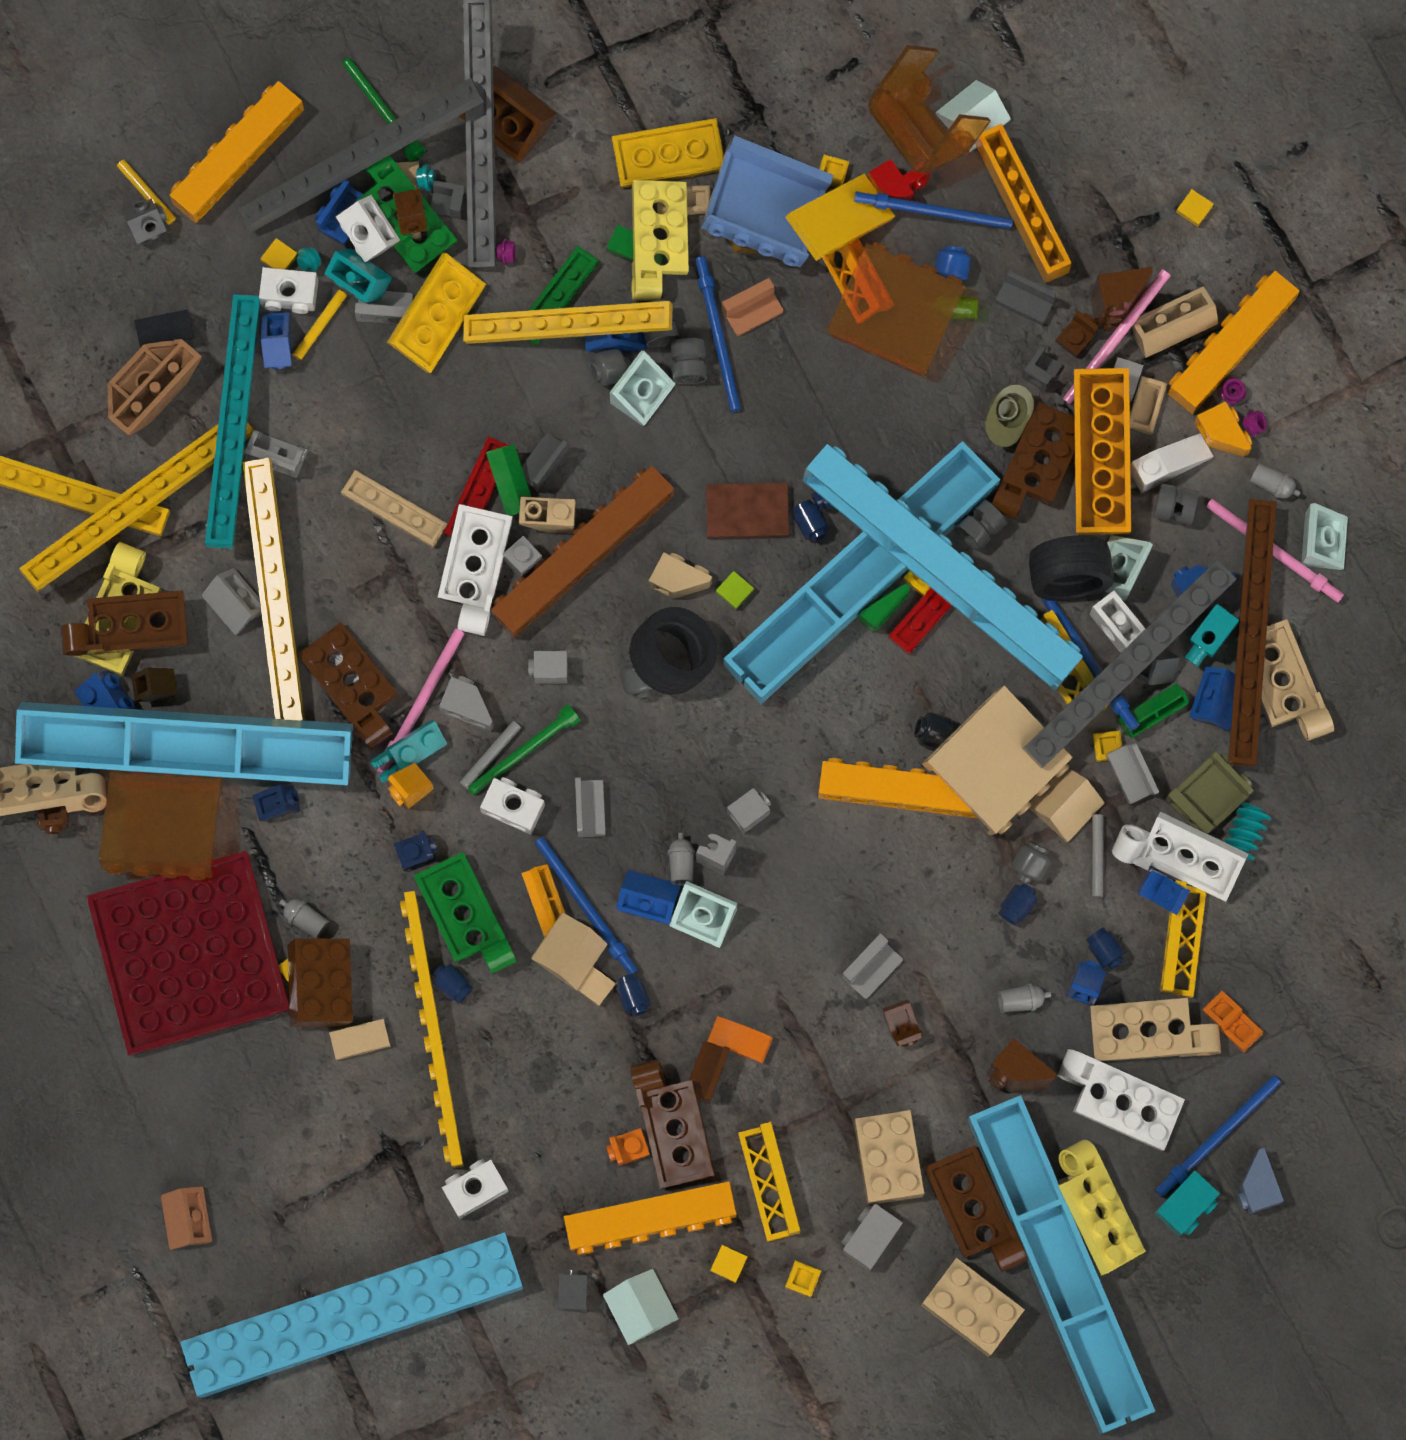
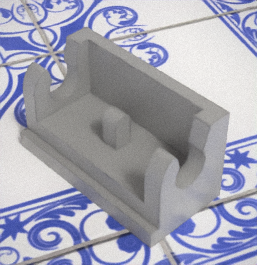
[244,430,308,478]
[696,834,736,875]

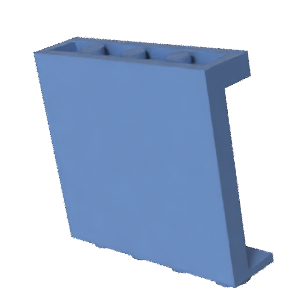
[701,135,833,267]

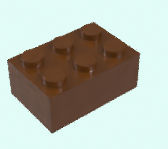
[287,939,353,1027]

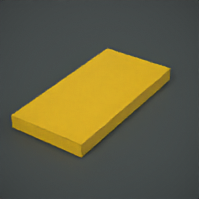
[611,118,724,189]
[785,174,895,261]
[387,253,486,373]

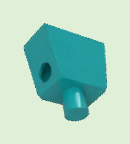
[1184,604,1239,667]

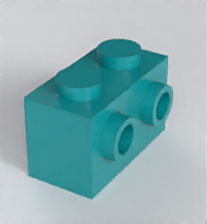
[324,249,392,303]
[1154,1171,1220,1237]

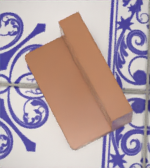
[722,278,783,337]
[161,1187,212,1250]

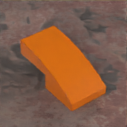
[1202,991,1263,1053]
[707,1016,773,1064]

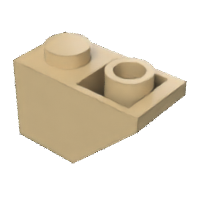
[519,497,576,534]
[649,553,712,599]

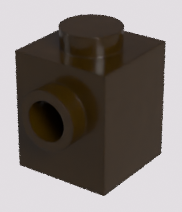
[131,667,178,702]

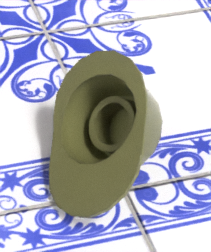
[985,384,1034,447]

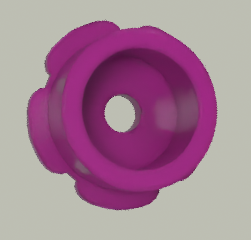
[497,239,516,265]
[1220,379,1246,405]
[1243,410,1267,436]

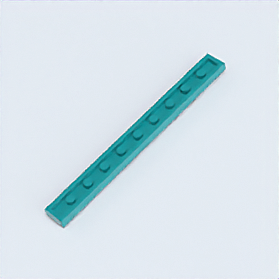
[205,294,261,549]

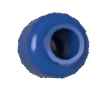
[934,245,972,286]

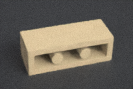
[1132,286,1218,358]

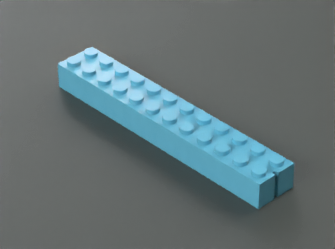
[723,441,1000,705]
[802,444,1083,691]
[15,702,353,785]
[967,1095,1155,1435]
[180,1232,524,1398]

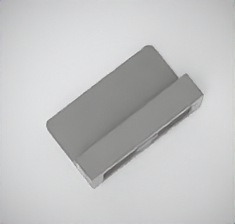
[355,291,413,325]
[202,568,262,635]
[1105,743,1159,804]
[575,777,606,837]
[842,933,903,999]

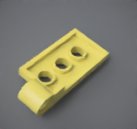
[631,180,689,301]
[74,542,161,676]
[1058,1140,1146,1276]

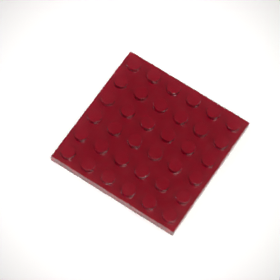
[86,851,290,1056]

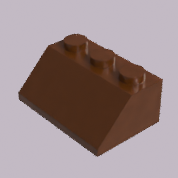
[459,66,557,163]
[1091,267,1153,332]
[986,1038,1057,1093]

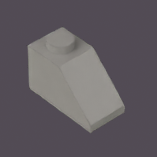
[439,676,493,732]

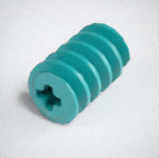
[1224,802,1272,865]

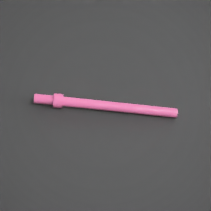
[1063,269,1171,405]
[1206,498,1345,603]
[377,628,465,773]

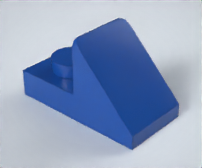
[1137,867,1190,915]

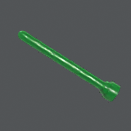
[342,58,426,162]
[468,703,581,795]

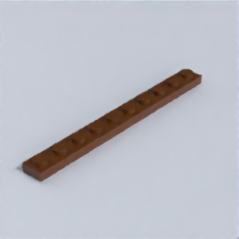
[1228,499,1277,767]

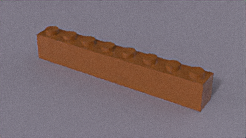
[491,466,674,639]

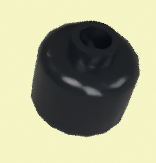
[914,712,956,750]

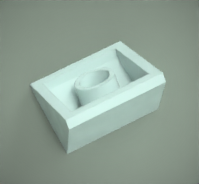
[936,80,1011,152]
[610,350,675,426]
[1301,503,1348,570]
[1105,535,1153,601]
[669,881,737,948]
[603,1269,679,1346]

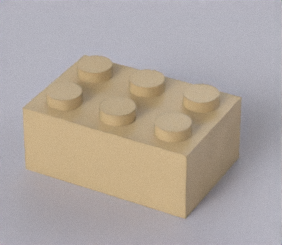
[854,1110,924,1206]
[921,1258,1025,1357]

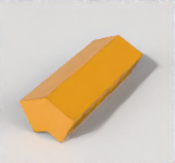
[521,864,565,938]

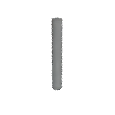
[459,721,521,790]
[1092,814,1104,898]

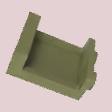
[1165,751,1254,835]

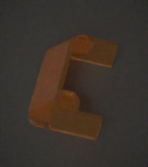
[869,45,991,173]

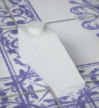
[1130,433,1214,493]

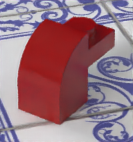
[868,159,931,201]

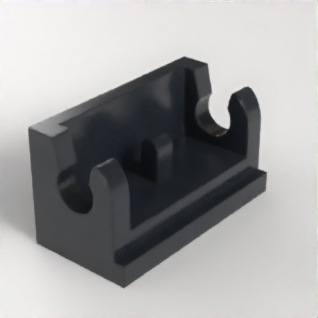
[134,309,194,348]

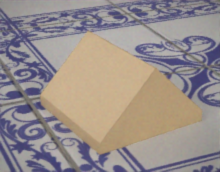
[1029,768,1105,843]
[531,912,607,990]

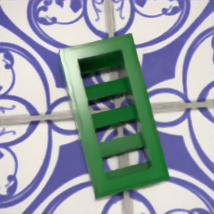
[858,584,910,633]

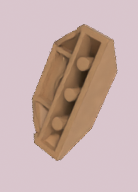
[108,339,202,436]

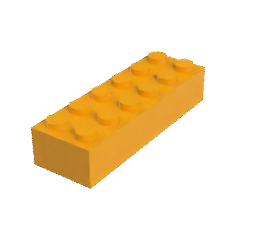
[1074,368,1131,535]

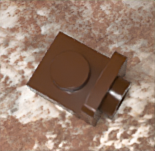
[1055,311,1099,358]

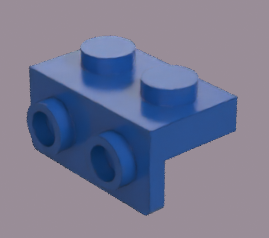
[315,180,363,247]
[74,670,136,709]

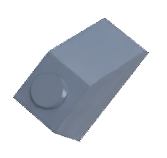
[1237,1148,1284,1214]

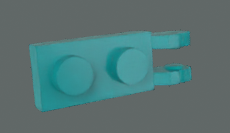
[371,720,447,783]

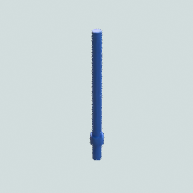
[854,191,1013,229]
[695,256,741,412]
[1042,599,1139,731]
[535,837,639,975]
[1155,1075,1281,1198]

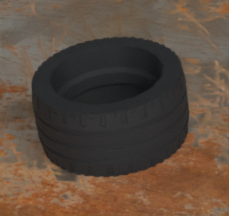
[1029,535,1113,602]
[629,607,718,695]

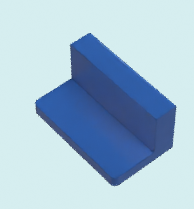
[1189,667,1235,731]
[616,870,681,925]

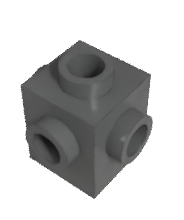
[122,199,167,244]

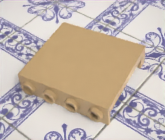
[922,686,1073,835]

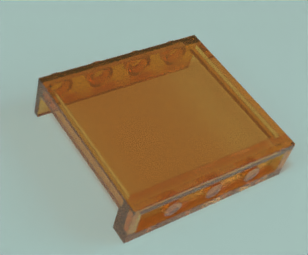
[826,242,965,378]
[99,770,223,880]

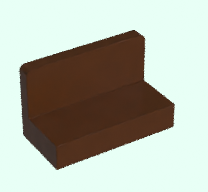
[689,1041,730,1104]

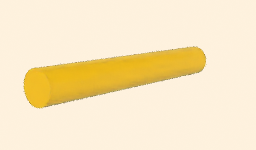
[117,159,176,225]
[292,290,347,361]

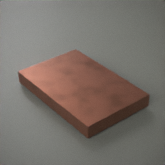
[706,482,789,539]

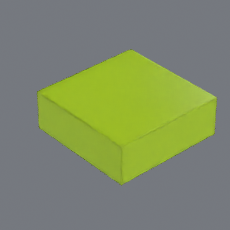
[716,571,754,610]

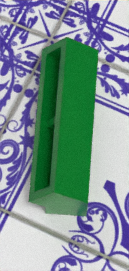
[486,444,531,517]
[1117,683,1189,739]

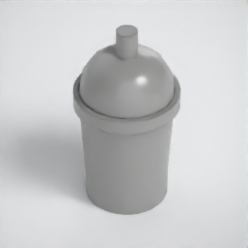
[1250,463,1301,499]
[668,833,695,886]
[279,899,329,939]
[998,983,1051,1013]

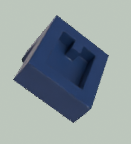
[252,785,300,822]
[394,830,437,871]

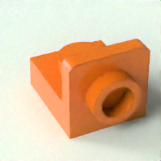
[606,1128,650,1167]

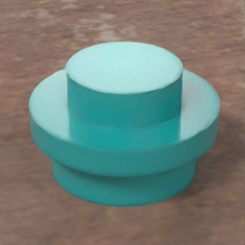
[416,164,437,191]
[297,247,321,272]

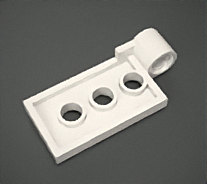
[438,504,513,636]
[1112,812,1248,902]
[1057,1049,1185,1151]

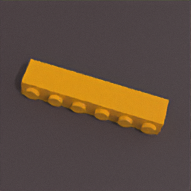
[169,81,304,224]
[975,123,1072,284]
[1168,271,1300,415]
[818,758,979,819]
[564,1182,736,1255]

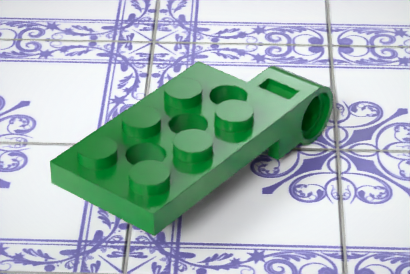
[357,155,458,275]
[413,852,517,974]

